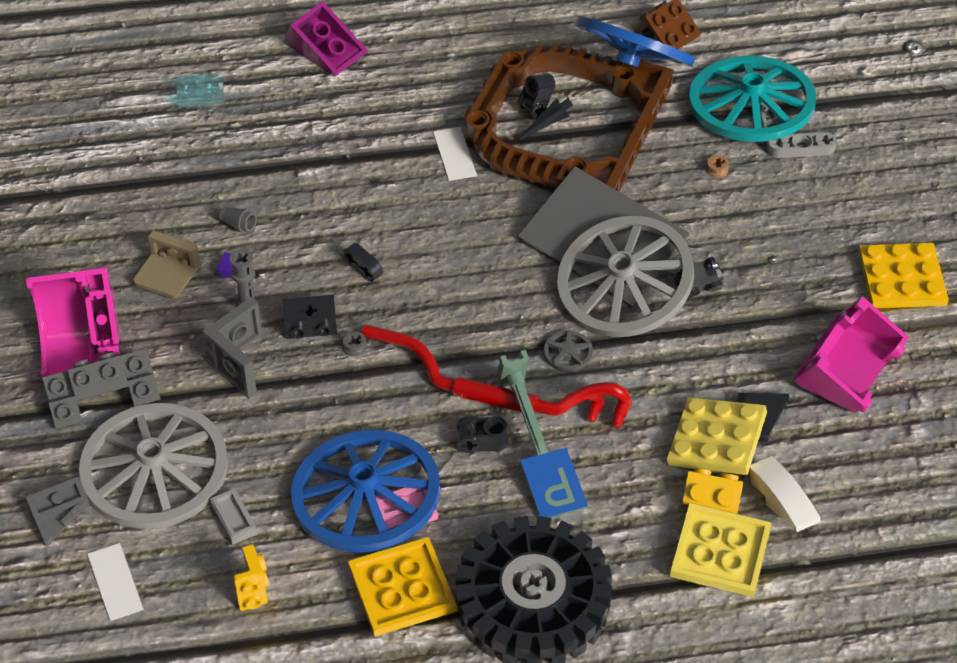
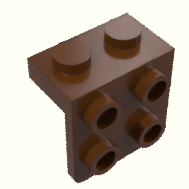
[634,0,701,50]

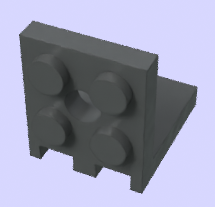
[203,297,263,399]

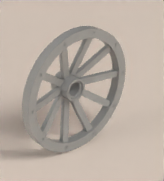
[557,216,695,337]
[79,403,228,529]

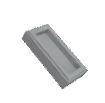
[210,488,258,545]

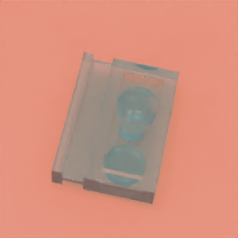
[176,74,225,107]

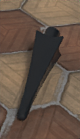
[517,98,573,141]

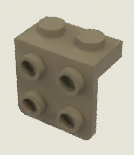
[133,230,201,299]

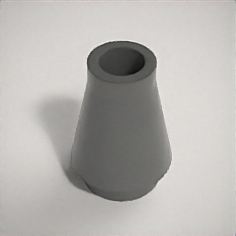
[219,207,257,233]

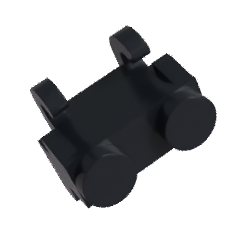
[674,257,723,298]

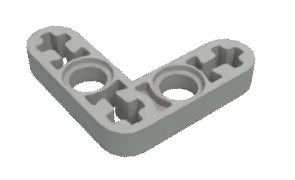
[760,104,837,158]

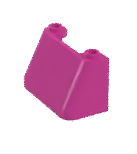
[793,296,909,413]

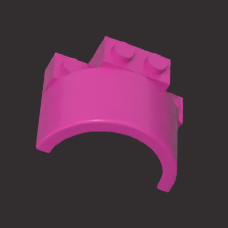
[26,265,121,381]

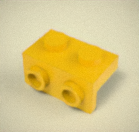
[682,468,743,514]
[233,544,269,611]

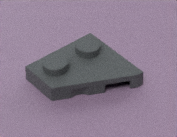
[26,477,89,546]

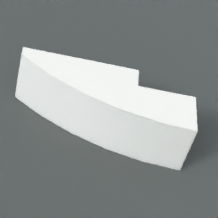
[749,456,821,532]

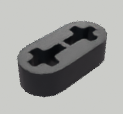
[343,242,383,282]

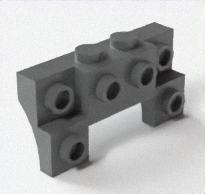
[43,349,161,429]

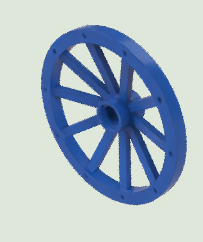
[574,16,696,67]
[291,430,440,552]

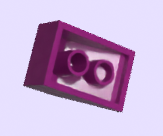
[285,1,368,77]

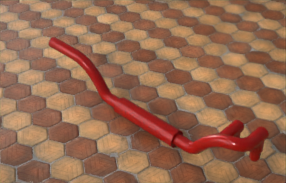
[362,325,632,429]

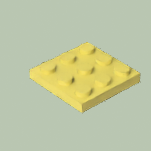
[667,397,767,475]
[670,503,772,598]

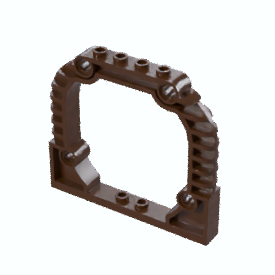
[464,44,674,192]

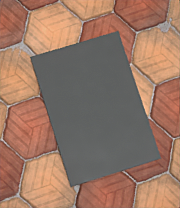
[518,167,689,307]

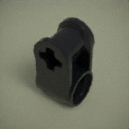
[517,73,556,119]
[457,416,508,453]

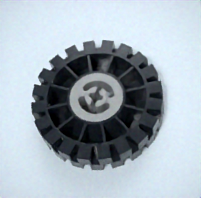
[455,516,612,663]

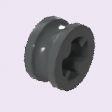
[343,331,367,357]

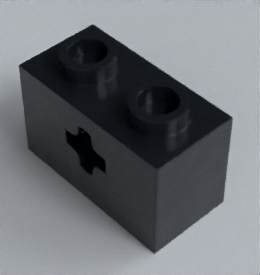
[282,294,337,339]

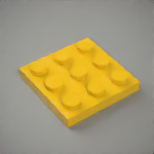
[858,243,949,308]
[348,537,457,637]

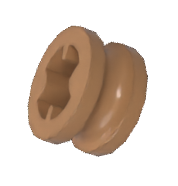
[707,155,729,178]

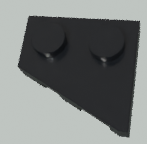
[737,393,790,442]

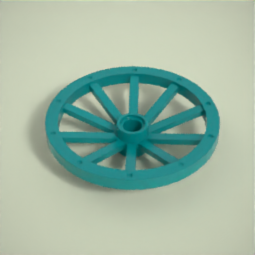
[689,56,816,142]

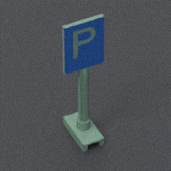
[496,350,588,518]

